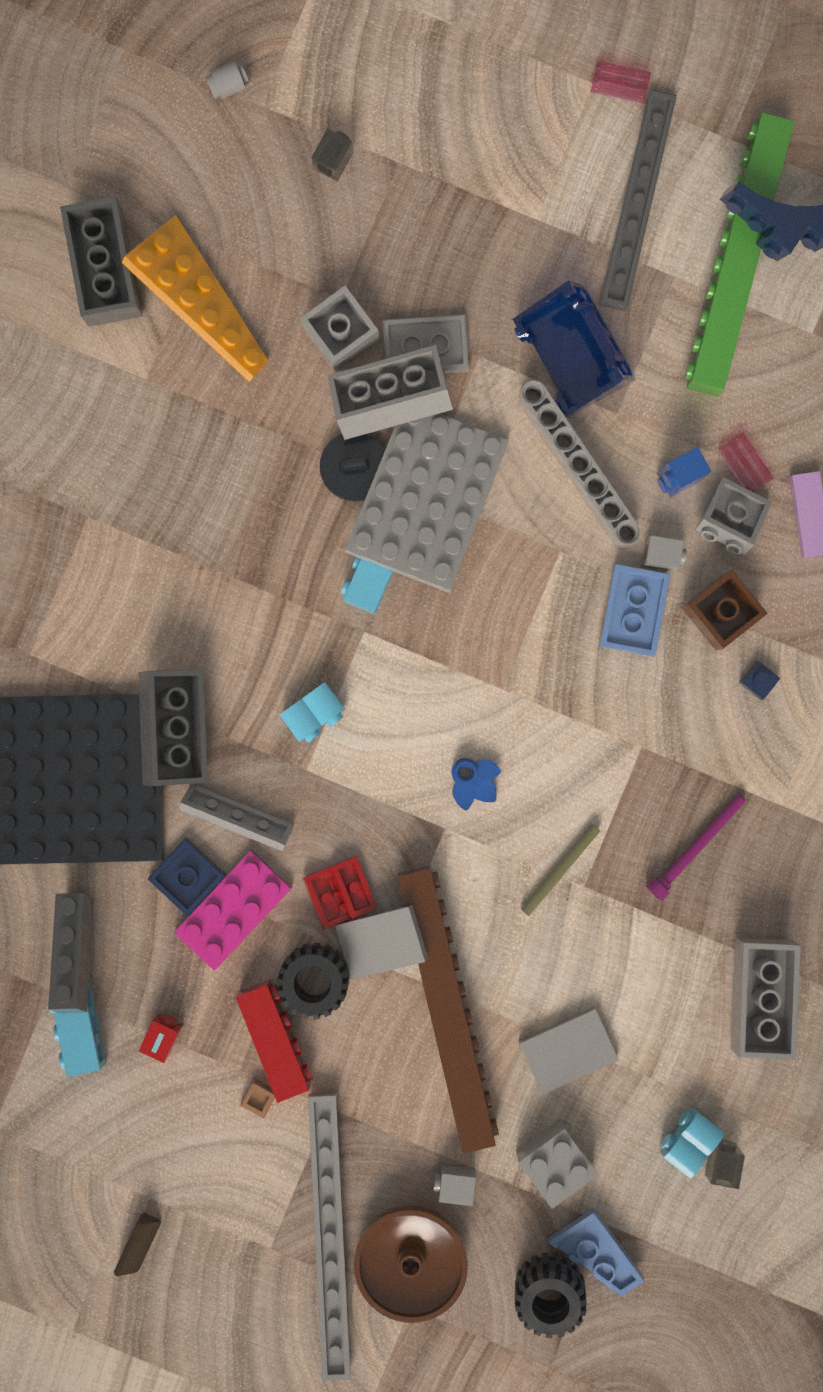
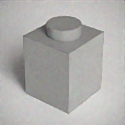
[642,535,687,571]
[434,1164,476,1206]

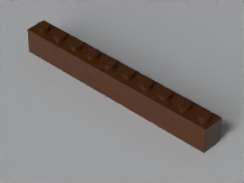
[398,866,499,1154]

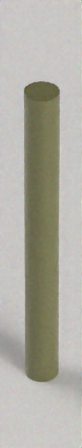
[521,824,600,916]

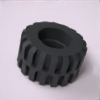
[277,943,350,1020]
[515,1253,587,1338]

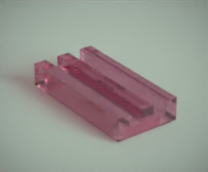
[590,61,651,104]
[718,433,774,492]

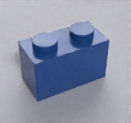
[657,447,712,498]

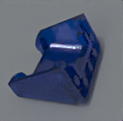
[513,280,635,417]

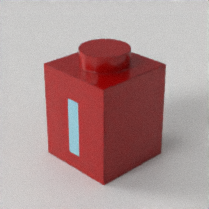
[138,1014,183,1063]

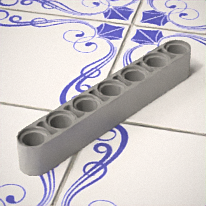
[519,380,640,548]

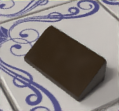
[114,1213,161,1277]

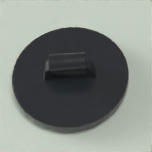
[320,434,385,502]

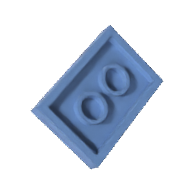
[599,564,670,657]

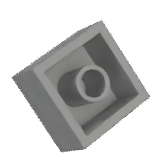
[300,285,379,372]
[516,1119,598,1209]

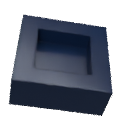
[739,661,781,700]

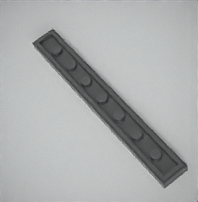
[599,89,677,311]

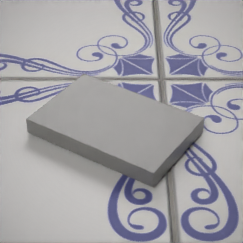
[383,314,469,373]
[335,905,429,980]
[519,1007,619,1095]

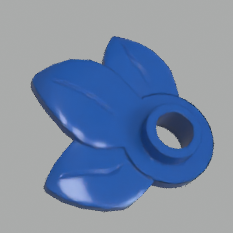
[451,758,501,811]

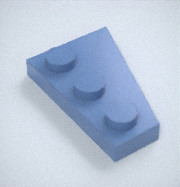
[548,1208,644,1296]

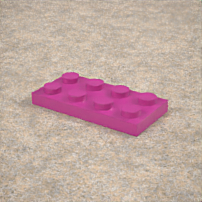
[174,850,292,971]

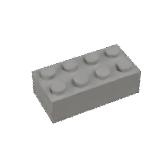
[327,345,453,440]
[731,937,801,1060]

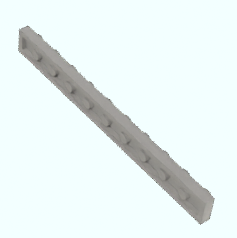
[308,1092,351,1381]

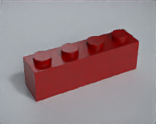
[235,979,313,1103]

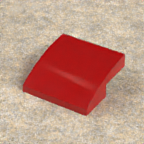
[302,856,377,930]

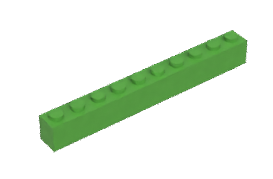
[684,113,795,397]

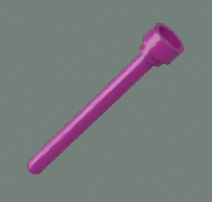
[645,794,746,901]

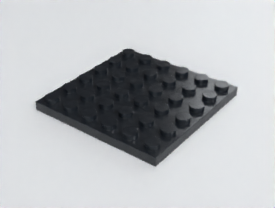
[0,694,164,865]

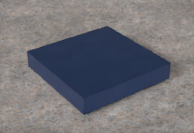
[148,838,227,917]

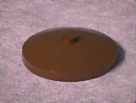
[354,1206,468,1323]

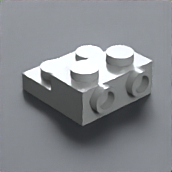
[695,477,772,555]

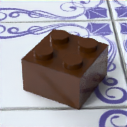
[681,569,768,651]

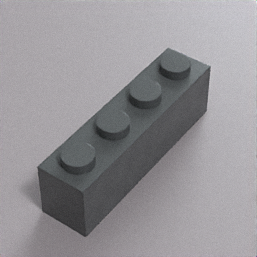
[48,893,93,1013]

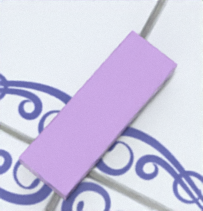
[790,471,823,558]

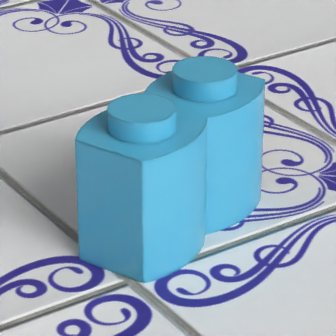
[280,682,346,743]
[660,1107,725,1179]

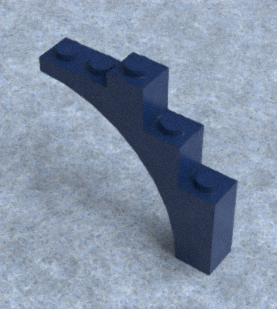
[719,181,823,262]

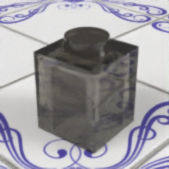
[311,128,353,182]
[705,1140,745,1189]

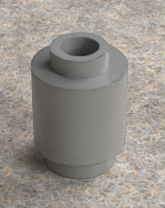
[205,61,249,99]

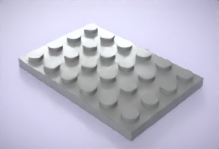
[345,414,509,593]

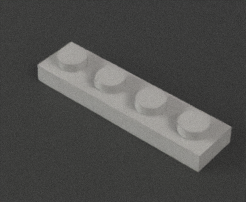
[179,784,294,852]

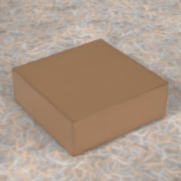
[239,1078,275,1119]

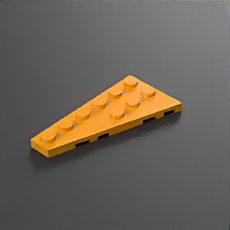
[122,215,269,382]

